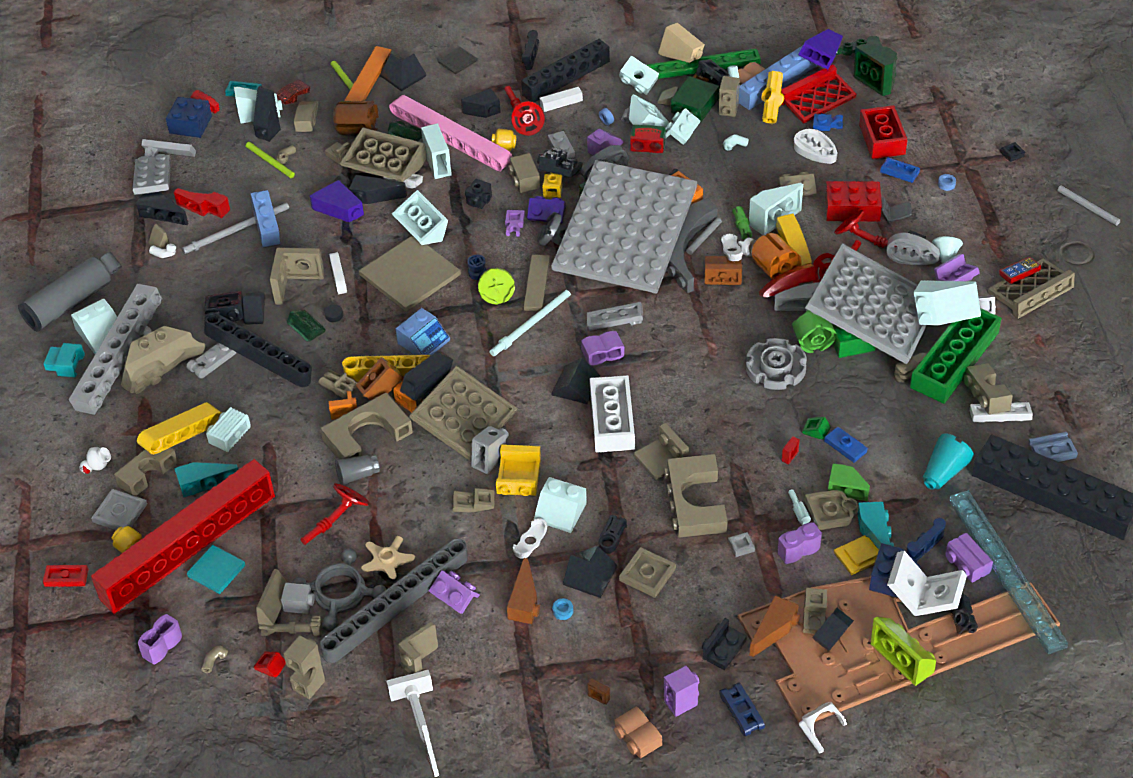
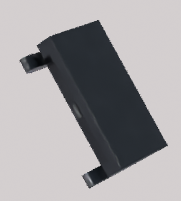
[696,59,729,91]

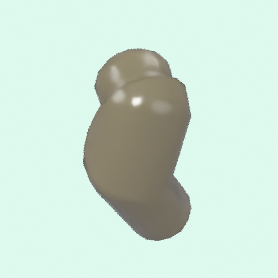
[277,145,296,164]
[201,645,228,673]

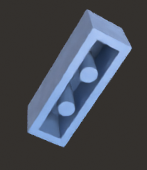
[251,190,280,247]

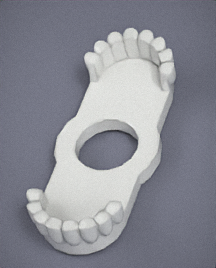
[721,233,743,261]
[513,518,548,559]

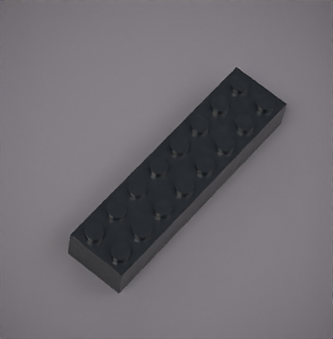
[972,434,1133,540]

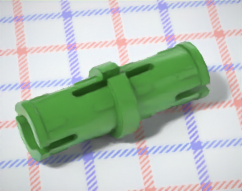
[732,206,753,240]

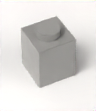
[281,583,315,614]

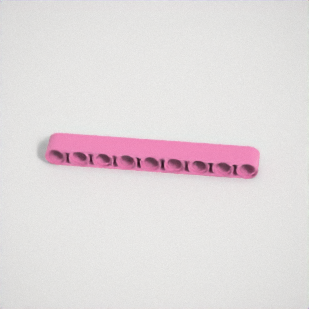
[389,95,513,171]

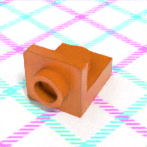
[393,381,417,412]
[329,391,357,420]

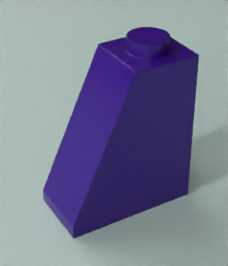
[798,29,843,70]
[309,180,364,223]

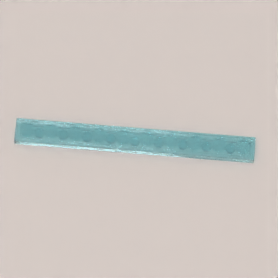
[950,490,1068,654]

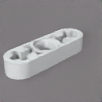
[329,252,347,295]

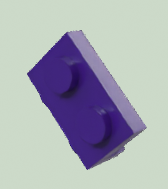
[527,196,566,223]

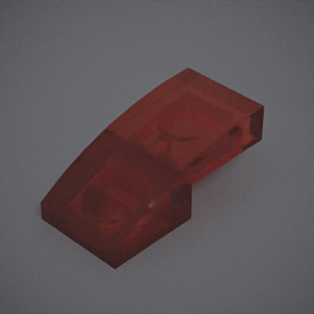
[275,80,310,105]

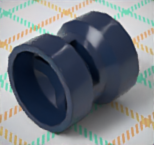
[467,254,486,280]

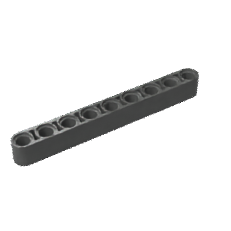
[320,539,468,663]

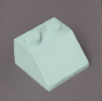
[534,477,587,533]

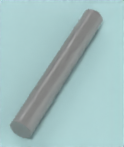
[686,218,722,255]

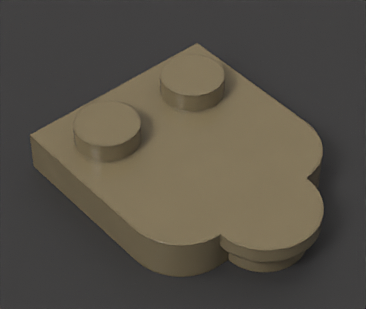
[804,490,858,530]

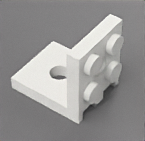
[887,551,967,616]

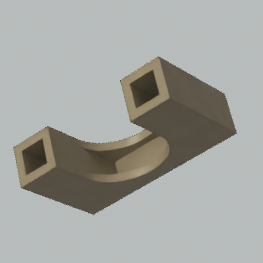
[320,393,413,459]
[664,454,728,538]

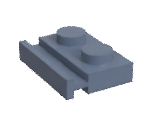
[1028,432,1078,462]

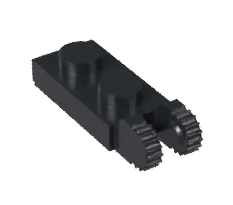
[522,30,539,70]

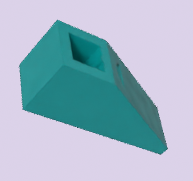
[174,462,238,498]
[857,502,894,550]

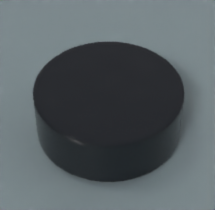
[324,304,343,322]

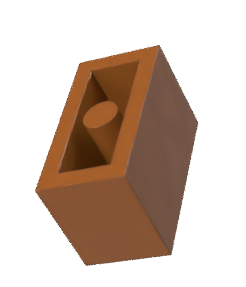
[356,357,403,400]

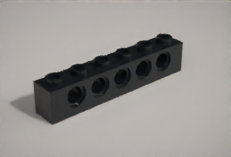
[521,39,610,102]

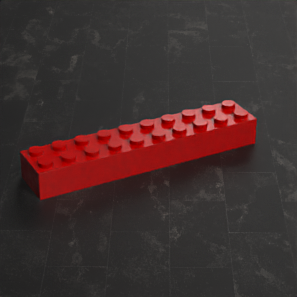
[91,459,275,614]

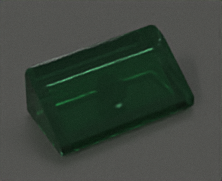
[388,120,422,142]
[287,310,326,342]

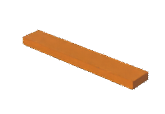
[344,46,391,101]

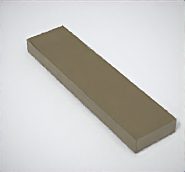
[524,255,550,312]

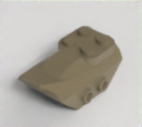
[121,326,205,394]

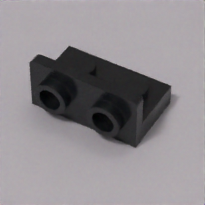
[701,618,747,671]

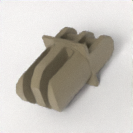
[894,353,927,382]
[318,369,357,399]

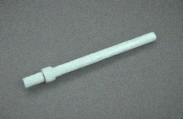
[490,290,571,356]

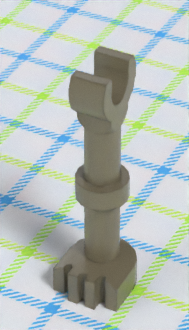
[259,616,322,636]

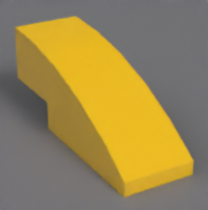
[776,213,812,266]

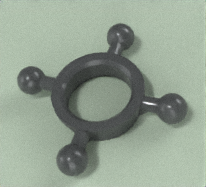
[292,548,387,632]

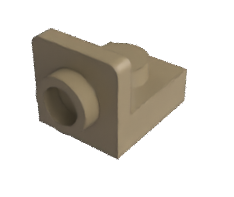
[325,142,351,164]

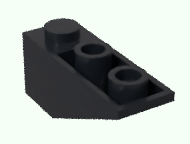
[136,192,188,225]

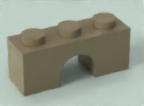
[964,363,1012,415]
[114,447,178,496]
[284,635,325,699]

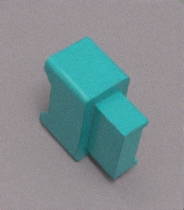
[44,343,85,378]

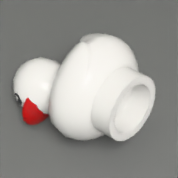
[79,447,111,474]

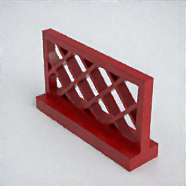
[781,64,857,124]

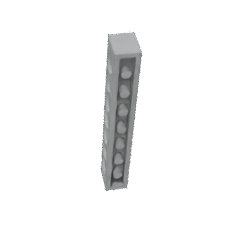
[69,284,162,415]

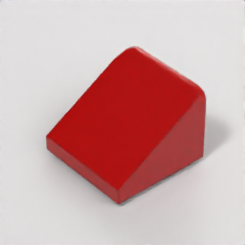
[253,651,286,678]

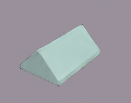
[392,190,448,245]

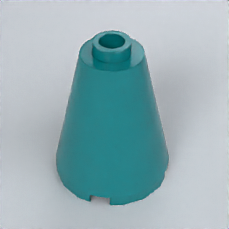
[923,433,974,490]

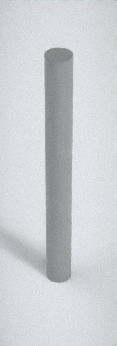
[1057,185,1120,226]

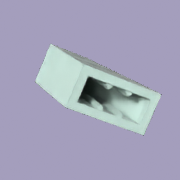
[234,87,283,123]

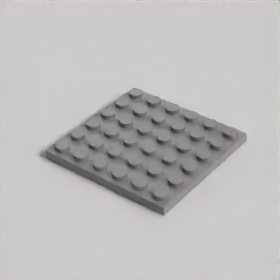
[806,243,926,364]

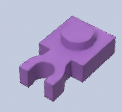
[505,210,525,236]

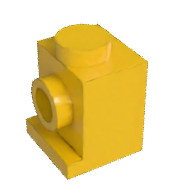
[543,173,563,199]

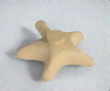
[361,536,415,579]

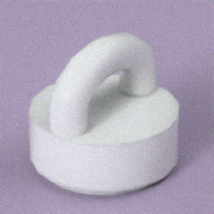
[738,238,756,257]

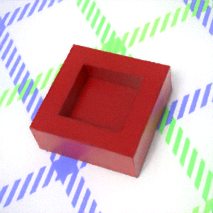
[782,436,800,465]

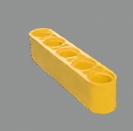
[342,355,431,382]
[137,402,222,455]

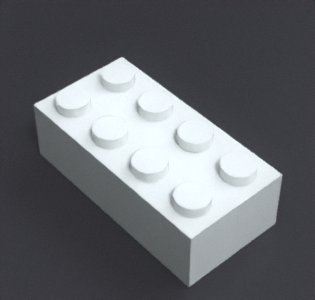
[590,376,635,452]

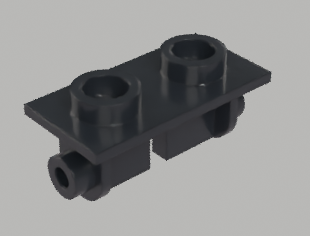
[951,591,978,635]

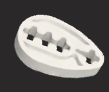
[794,129,837,164]

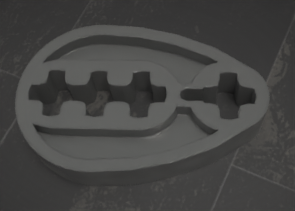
[580,145,629,180]

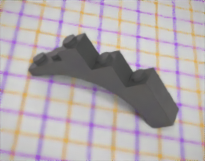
[665,198,717,293]

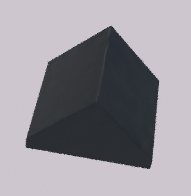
[552,358,600,404]

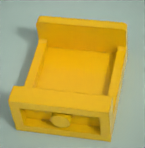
[496,445,541,496]

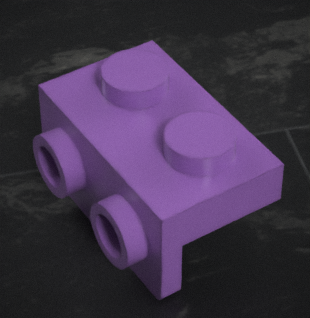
[934,254,980,281]
[429,570,480,614]

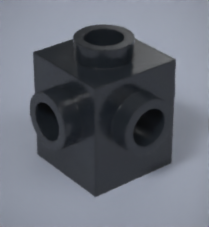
[465,179,492,209]

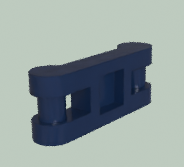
[907,518,946,562]
[719,682,765,736]

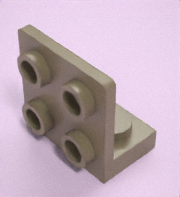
[634,423,689,480]

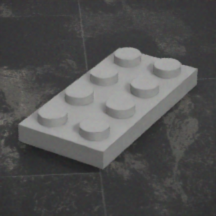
[133,154,171,195]

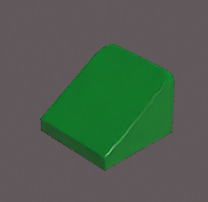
[802,417,831,440]

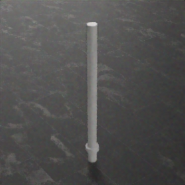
[182,202,289,254]

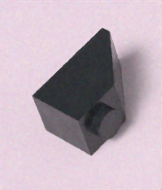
[461,88,501,118]

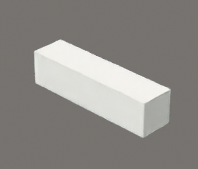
[540,87,583,112]

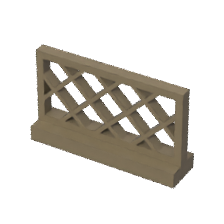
[988,258,1075,318]

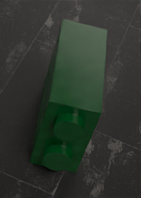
[671,76,719,122]

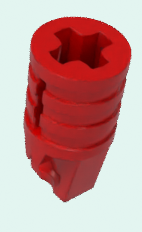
[191,90,220,114]

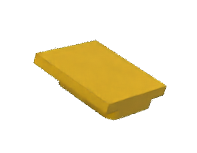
[834,535,879,575]

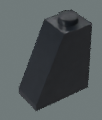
[400,351,453,400]

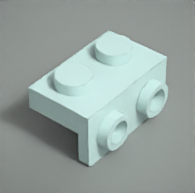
[666,109,700,145]

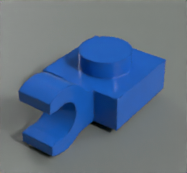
[813,114,843,131]

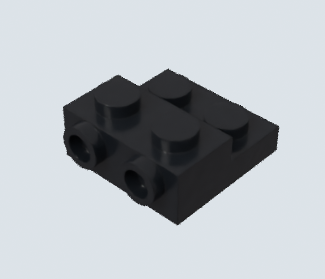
[537,148,583,177]
[204,291,244,322]

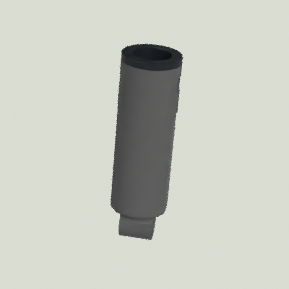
[18,252,122,332]

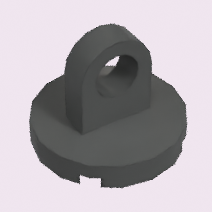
[537,212,567,246]

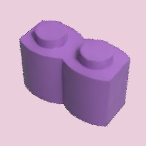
[581,331,624,365]
[778,523,822,564]
[138,614,182,665]

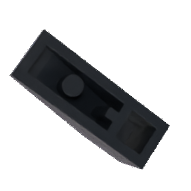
[253,86,281,142]
[349,175,407,204]

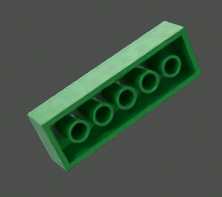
[910,308,1002,404]

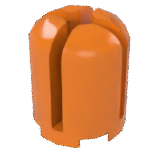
[752,233,802,280]

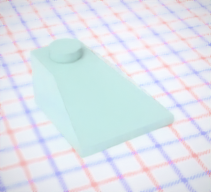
[629,94,669,128]

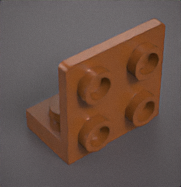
[705,256,742,285]

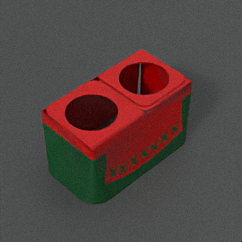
[630,125,666,153]

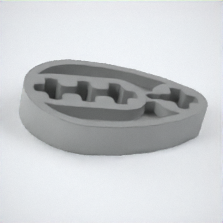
[887,233,940,265]

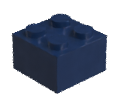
[166,97,212,138]

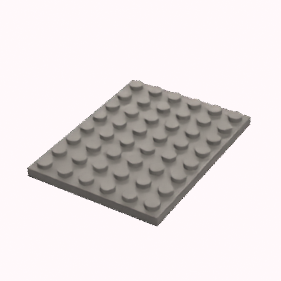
[552,160,697,293]

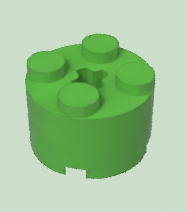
[792,310,836,353]

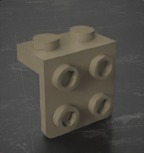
[398,622,438,676]

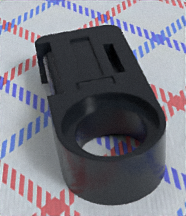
[598,515,627,554]

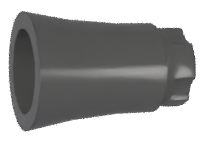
[335,454,380,485]

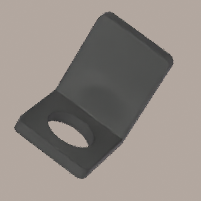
[881,197,912,222]

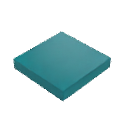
[187,545,246,594]

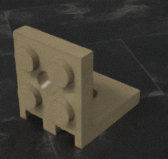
[270,248,325,305]

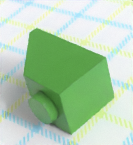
[828,463,870,501]

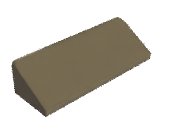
[256,569,288,625]

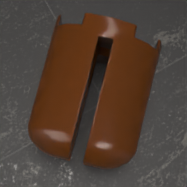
[333,101,379,135]

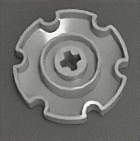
[746,338,807,390]

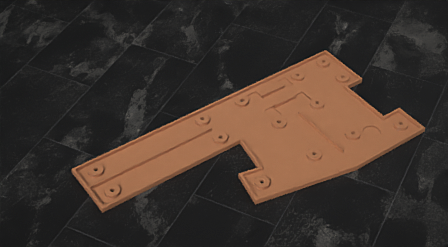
[737,576,1060,723]

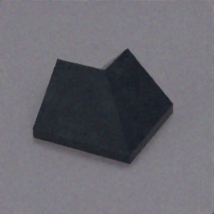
[380,54,426,91]
[563,546,617,598]

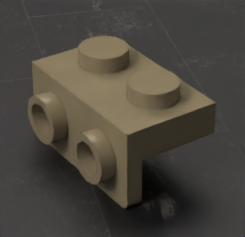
[777,172,817,197]

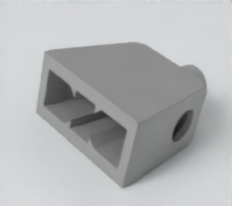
[471,426,509,474]

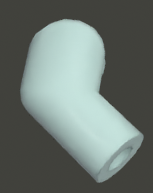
[723,134,749,151]

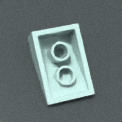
[749,183,803,235]
[914,280,981,325]
[71,299,117,354]

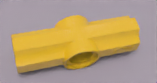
[761,71,784,124]

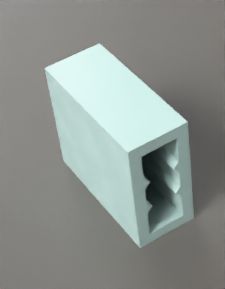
[421,123,451,179]

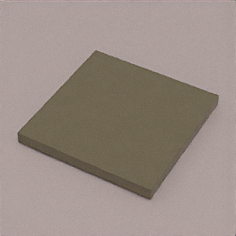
[359,235,461,312]
[410,365,518,461]

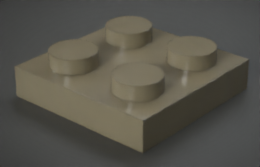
[619,547,676,598]

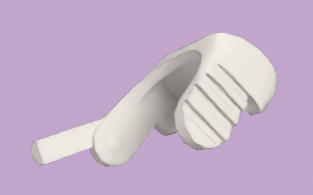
[799,702,847,753]

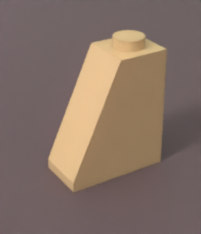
[658,23,705,63]

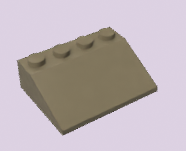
[340,128,427,182]

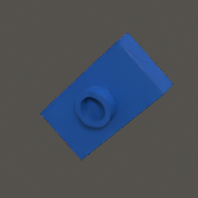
[880,157,920,183]
[824,427,868,463]

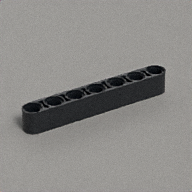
[204,313,312,387]

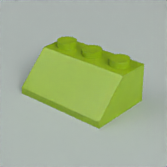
[871,617,936,686]

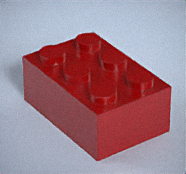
[859,105,908,159]
[825,181,882,222]

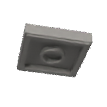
[91,489,147,530]

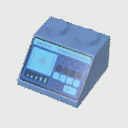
[396,308,450,355]

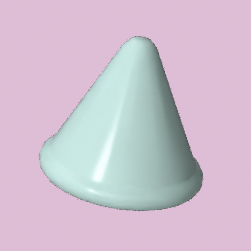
[932,236,963,264]

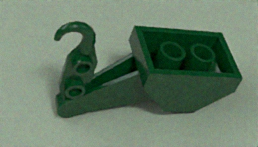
[836,36,897,96]

